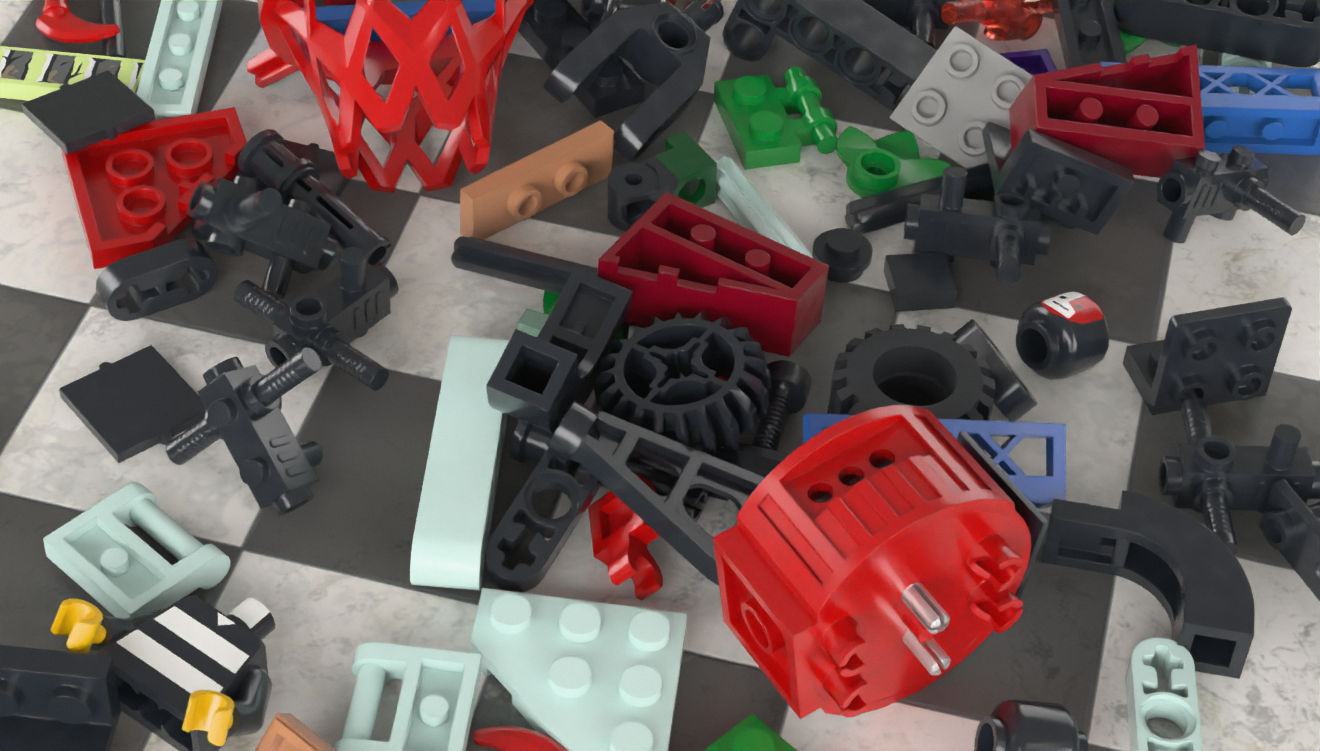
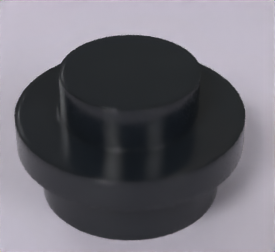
[812,228,873,283]

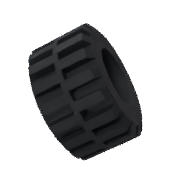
[827,324,995,451]

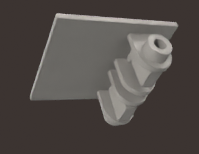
[889,26,1033,168]

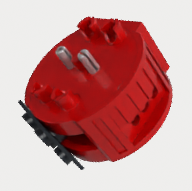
[713,405,1049,719]

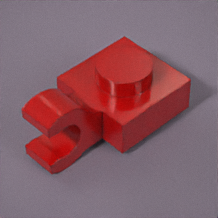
[588,473,663,601]

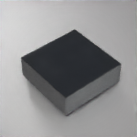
[883,252,958,312]

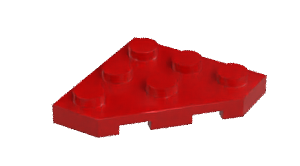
[61,107,247,269]

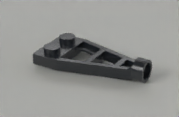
[546,400,764,586]

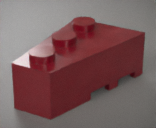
[1009,45,1205,178]
[597,192,829,357]

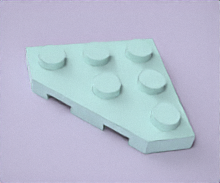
[470,588,688,751]

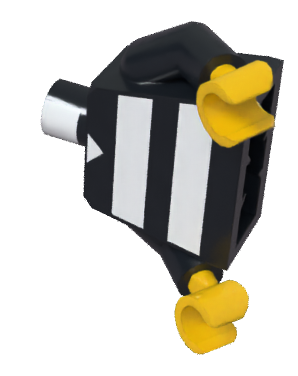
[50,596,276,751]

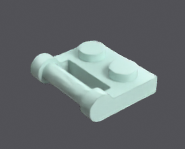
[43,482,230,618]
[332,642,481,751]

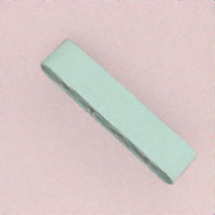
[410,335,510,591]

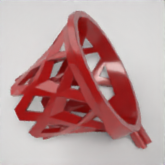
[247,0,534,193]

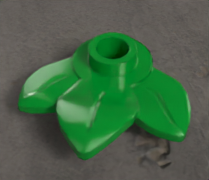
[836,126,950,198]

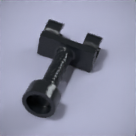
[708,360,812,501]

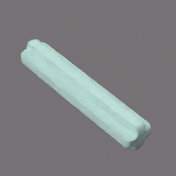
[714,155,814,258]

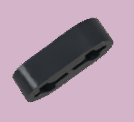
[96,238,218,321]
[952,319,1038,422]

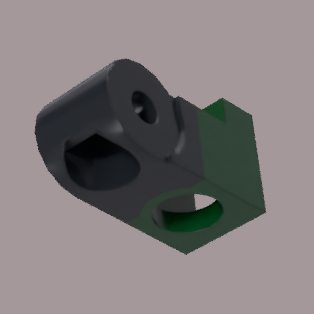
[607,131,717,231]

